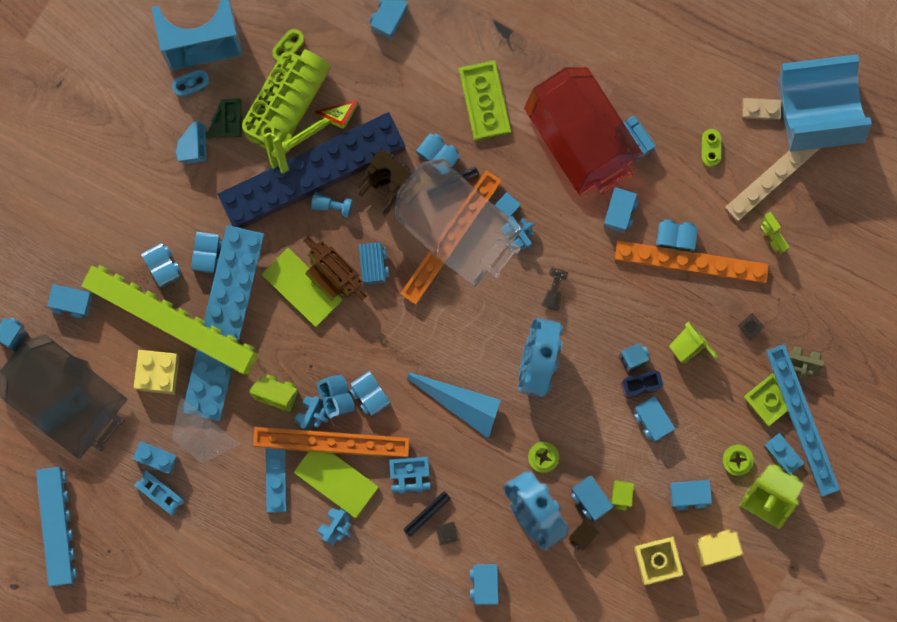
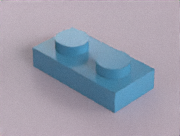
[764,433,804,475]

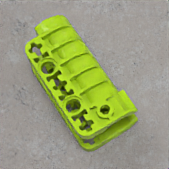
[242,49,331,155]

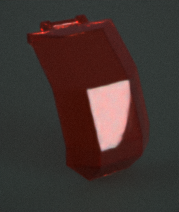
[524,66,644,196]

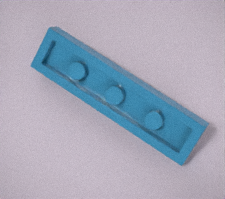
[265,448,287,513]

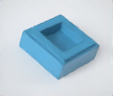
[494,192,521,219]

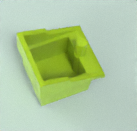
[739,464,804,529]

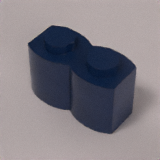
[621,371,663,398]

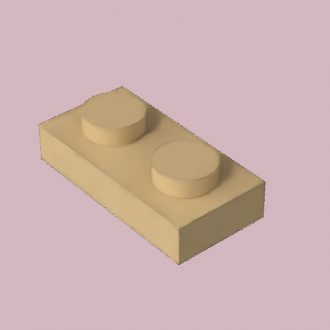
[742,98,781,120]

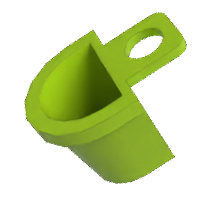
[669,321,720,363]

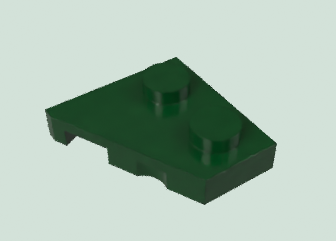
[206,98,242,139]

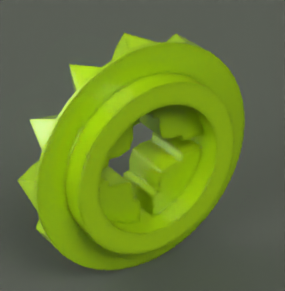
[528,442,559,473]
[722,445,754,476]

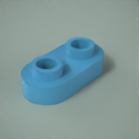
[172,70,209,97]

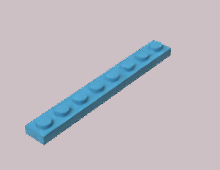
[765,344,840,497]

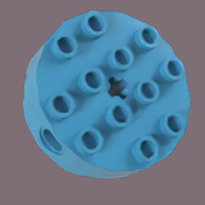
[518,317,563,397]
[504,471,569,550]

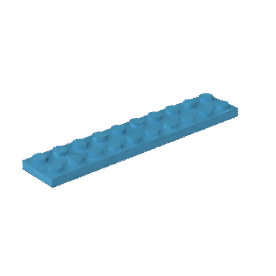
[182,225,265,421]

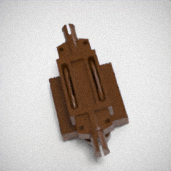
[303,236,368,301]

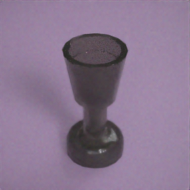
[541,268,568,310]

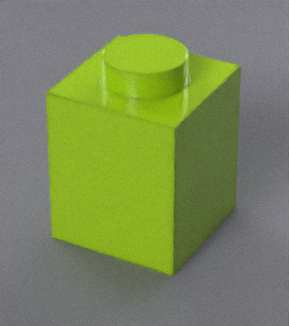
[611,481,634,511]

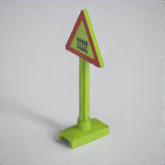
[263,100,358,173]

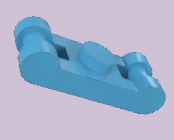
[134,471,185,516]

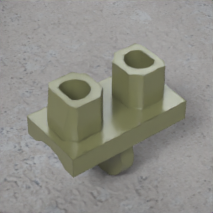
[789,346,824,380]

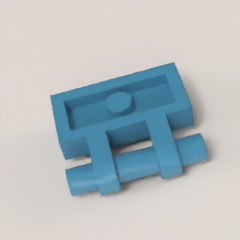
[389,457,430,494]

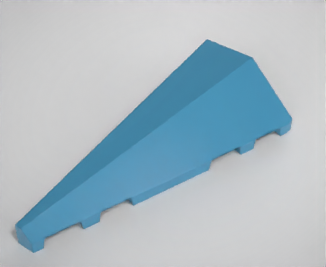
[407,372,501,438]

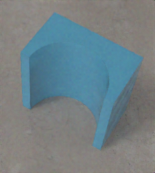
[151,0,244,71]
[778,54,872,152]

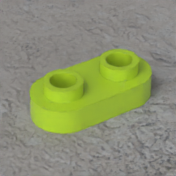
[272,29,304,62]
[701,129,721,167]

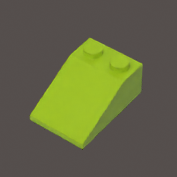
[249,375,299,413]

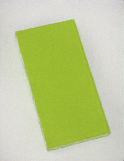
[459,61,511,141]
[261,248,343,327]
[294,452,379,518]

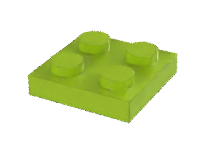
[743,373,788,427]

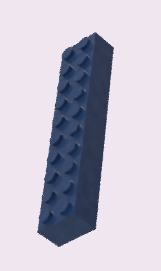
[217,112,406,229]

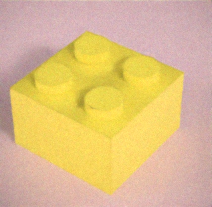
[134,350,179,395]
[695,530,743,567]
[634,537,683,585]

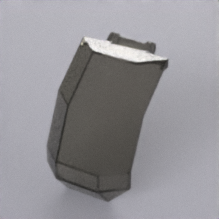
[0,334,128,460]

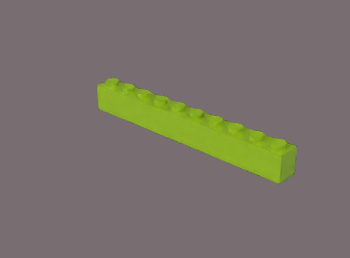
[81,265,259,375]

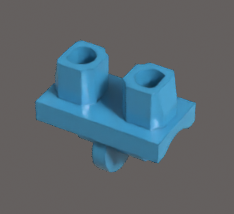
[501,216,535,252]
[294,396,329,431]
[317,508,352,546]

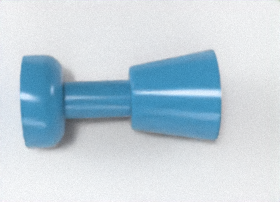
[311,191,353,218]

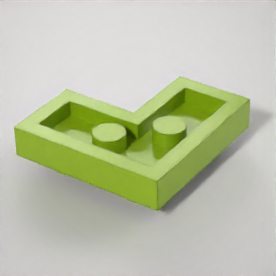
[760,212,789,255]

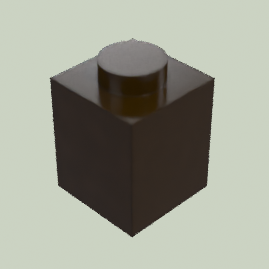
[569,520,599,551]

